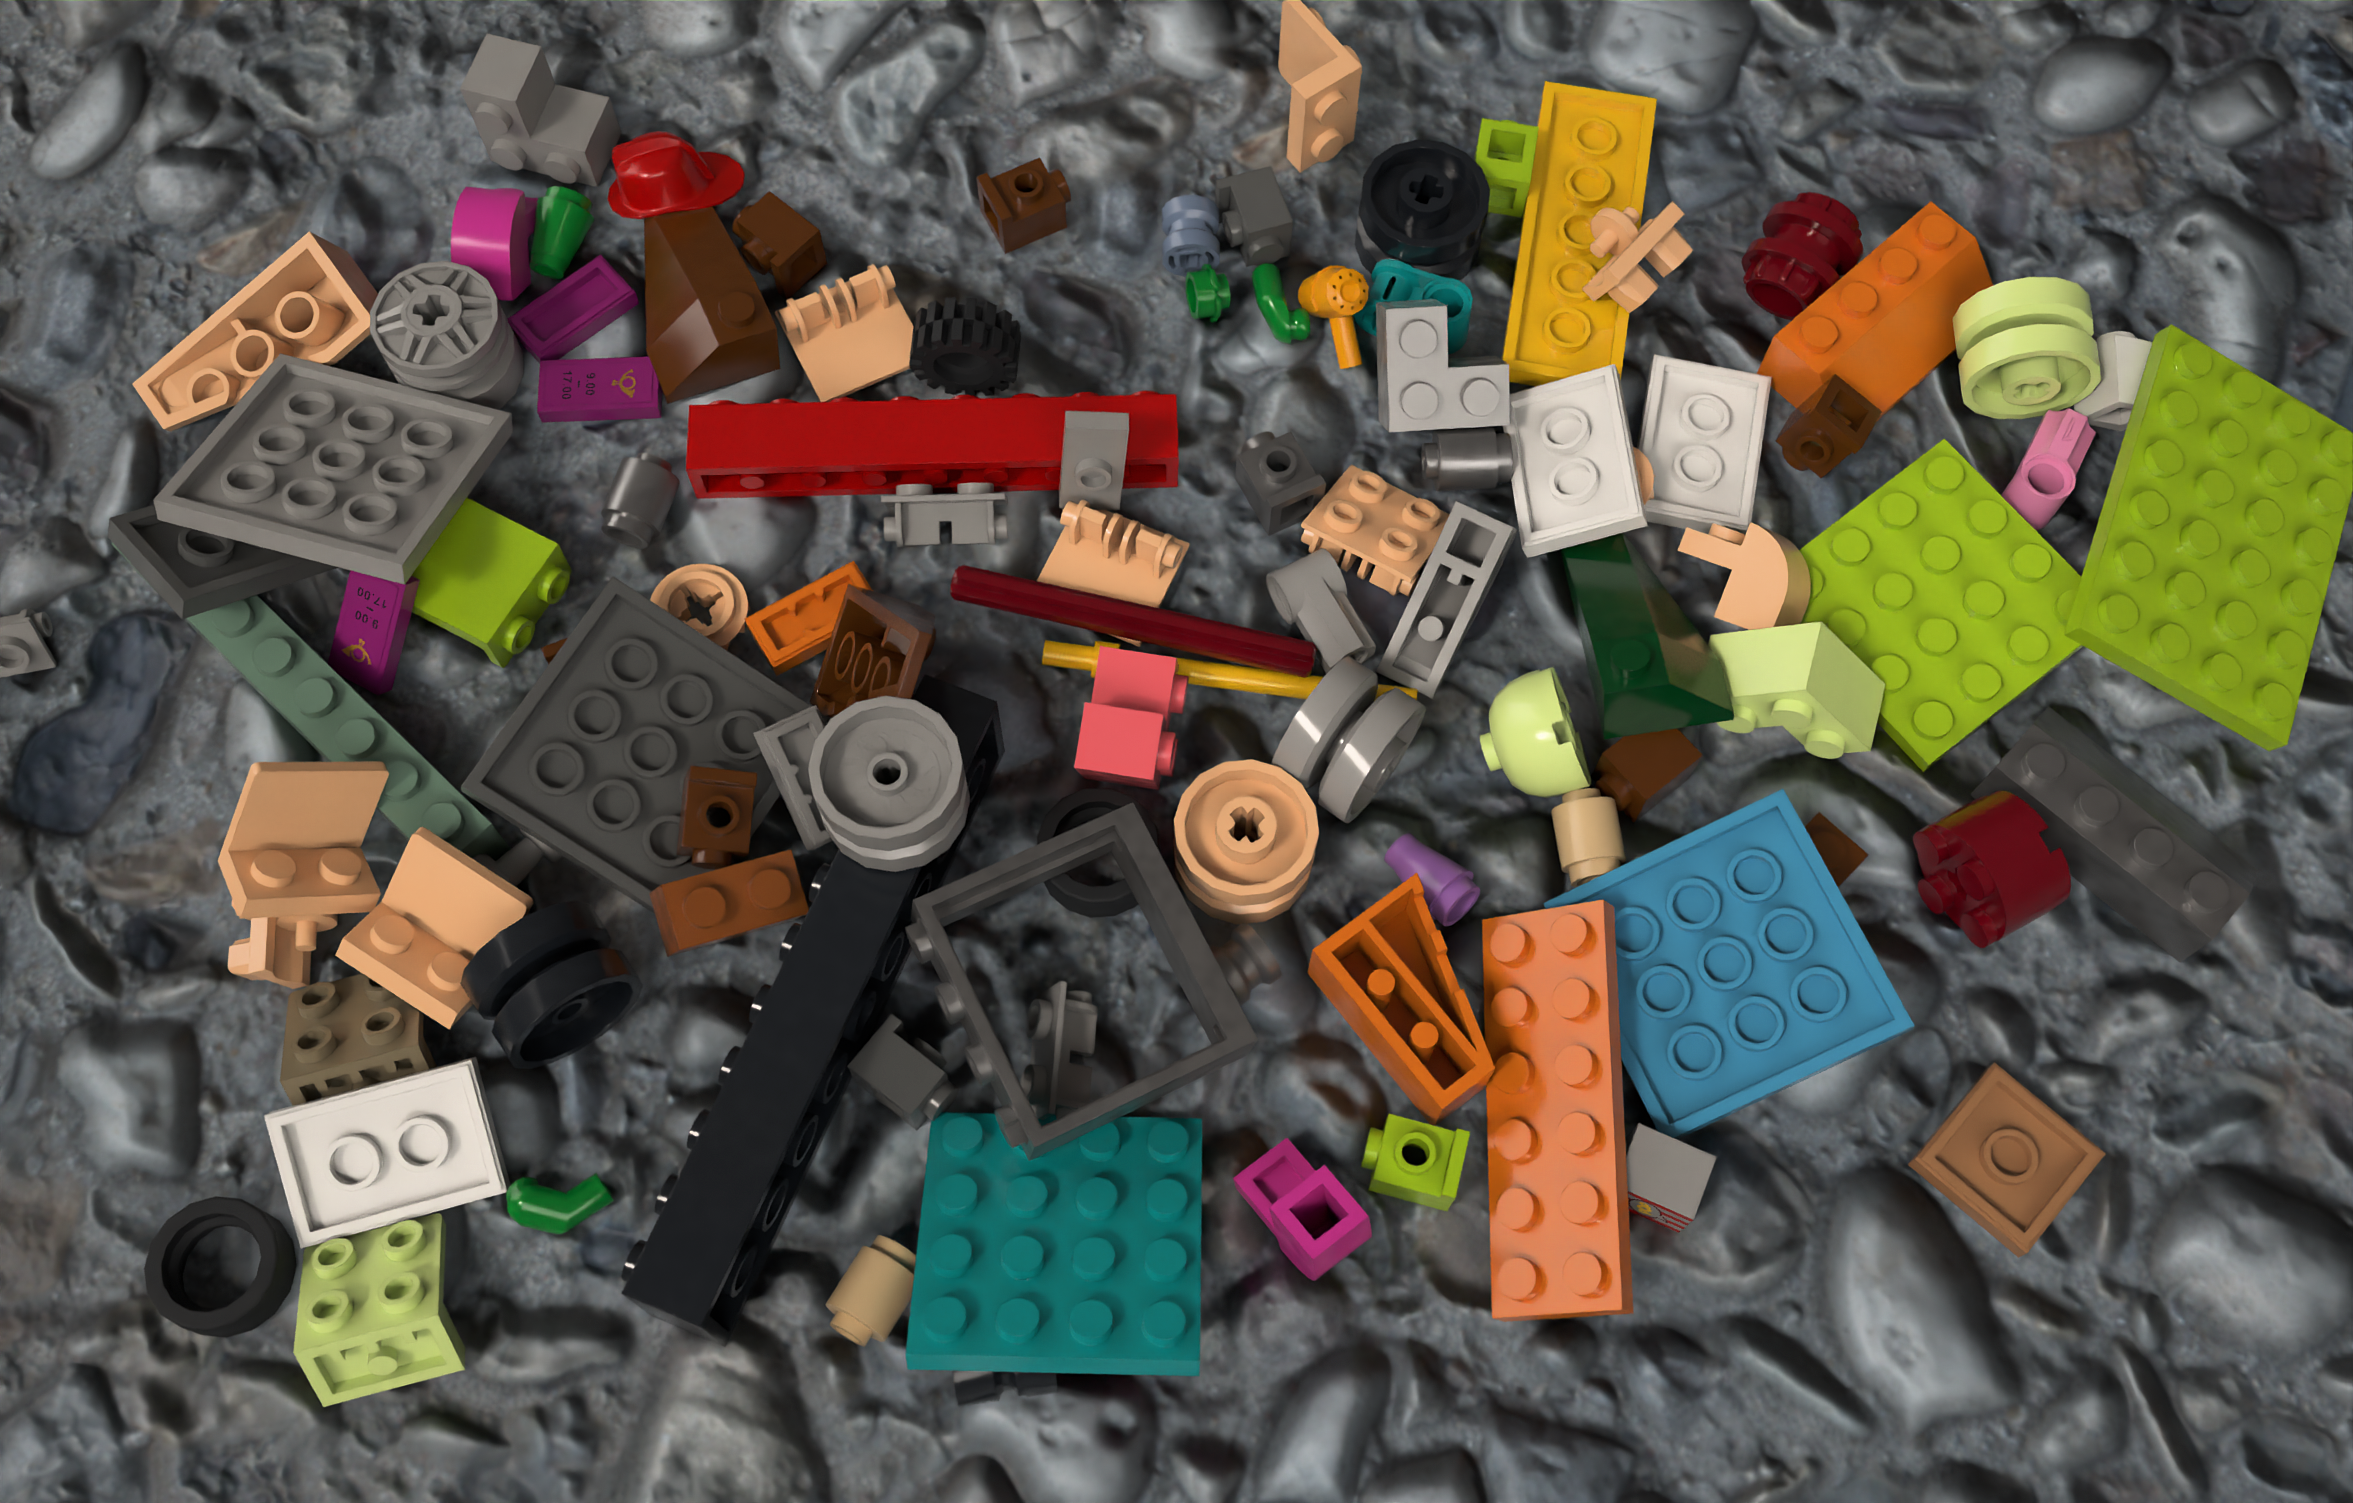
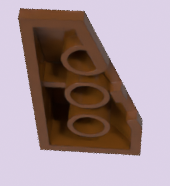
[644,206,780,404]
[810,584,936,718]

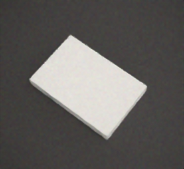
[1637,354,1772,535]
[1503,364,1648,558]
[264,1057,510,1249]

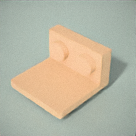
[218,761,389,919]
[335,827,533,1030]

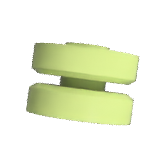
[1952,277,2101,419]

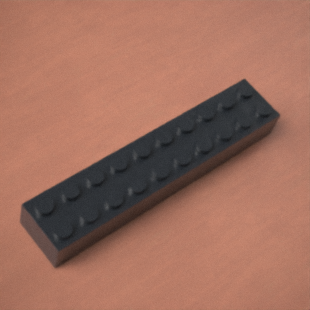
[621,674,1005,1347]

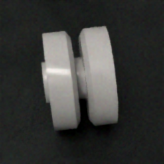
[1271,656,1426,824]
[808,696,970,872]

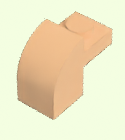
[1677,522,1811,630]

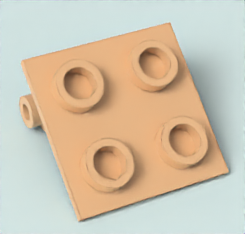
[774,264,913,402]
[1301,465,1450,597]
[1037,500,1190,647]

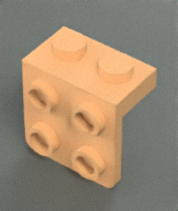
[1278,0,1362,173]

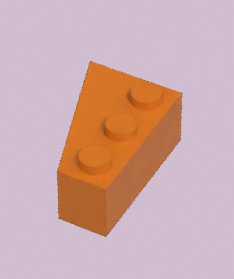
[1307,873,1495,1126]

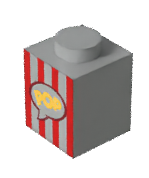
[1625,1123,1717,1233]

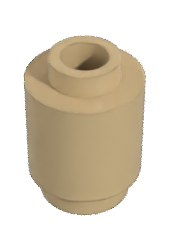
[1551,788,1626,887]
[825,1235,916,1347]

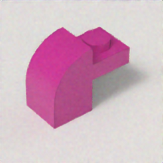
[451,187,538,301]
[1233,1138,1372,1281]

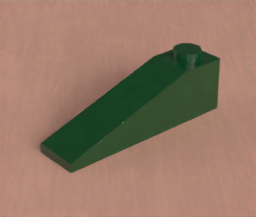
[1560,533,1734,739]

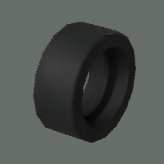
[1037,787,1160,918]
[144,1196,297,1338]

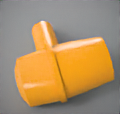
[1298,265,1369,369]

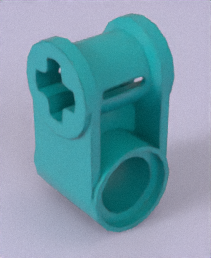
[1354,259,1473,354]

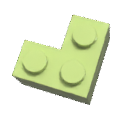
[1708,621,1885,759]

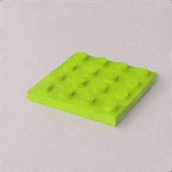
[1799,439,2083,772]

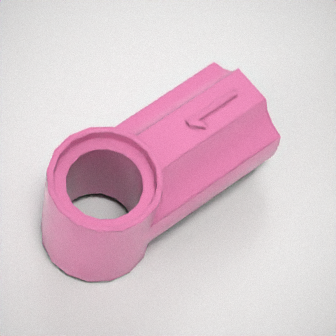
[2001,408,2096,531]

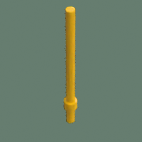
[1042,640,1417,701]

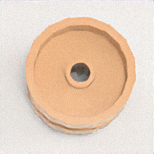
[1173,759,1319,924]

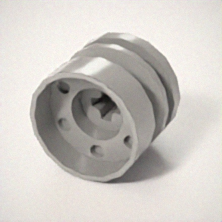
[370,261,524,410]

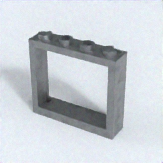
[905,802,1258,1161]

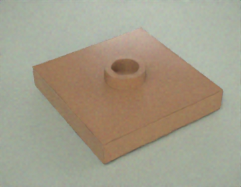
[1908,1062,2106,1258]

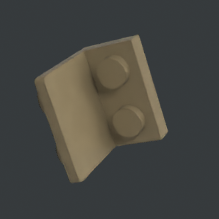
[280,973,437,1106]

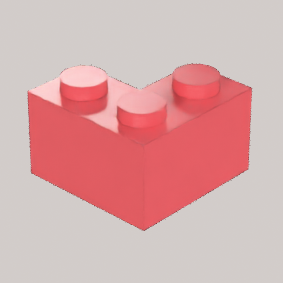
[1074,646,1189,790]

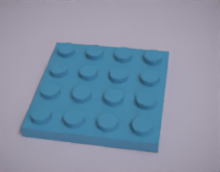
[1543,789,1915,1139]

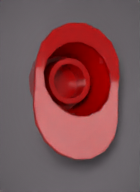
[607,131,745,219]

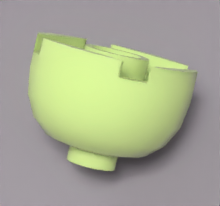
[1480,667,1591,798]

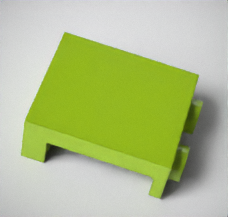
[412,498,572,668]

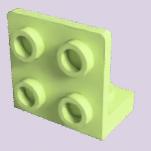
[293,1213,465,1407]

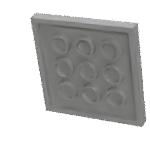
[153,353,513,585]

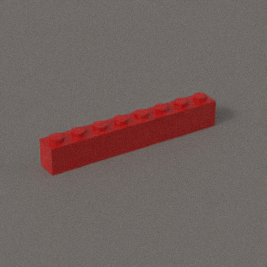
[686,390,1179,499]

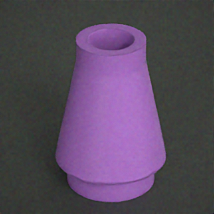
[1384,833,1480,927]

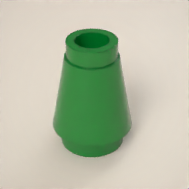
[529,186,594,279]

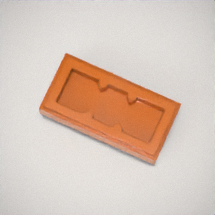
[744,561,873,676]

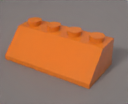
[1757,201,1993,425]

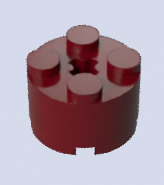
[1913,791,2071,948]

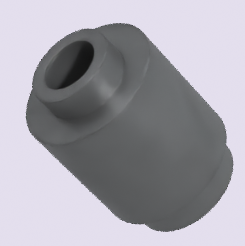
[1421,428,1513,491]
[601,453,680,549]

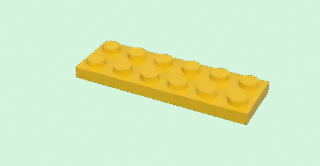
[1501,81,1657,386]

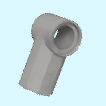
[1266,548,1376,674]

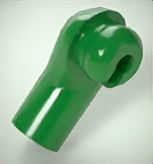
[1251,263,1310,344]
[506,1172,615,1235]

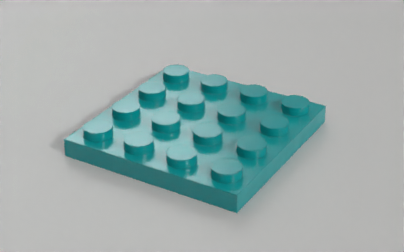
[905,1112,1202,1376]

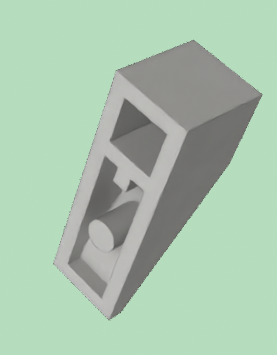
[1376,501,1518,698]

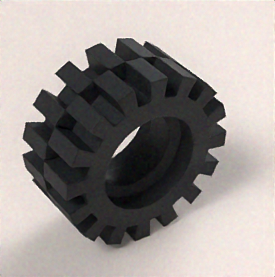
[909,297,1022,396]

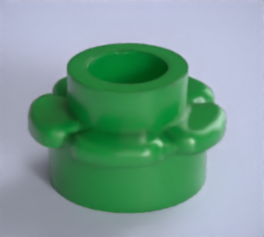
[1185,264,1230,322]

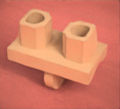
[1582,201,1693,313]
[228,899,338,989]

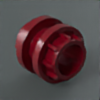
[1742,192,1864,321]

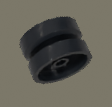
[1355,139,1490,284]
[460,900,643,1069]

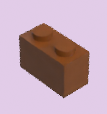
[649,849,809,957]

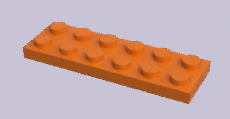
[1482,900,1634,1322]

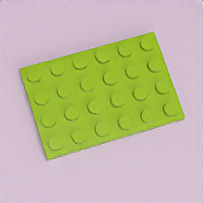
[2064,324,2353,751]

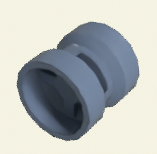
[1162,195,1220,277]

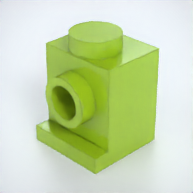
[1474,118,1539,218]
[1361,1114,1470,1211]

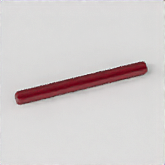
[950,565,1317,678]

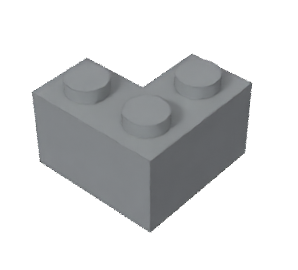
[460,33,622,187]
[1376,299,1510,432]

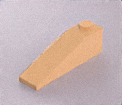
[132,231,378,432]

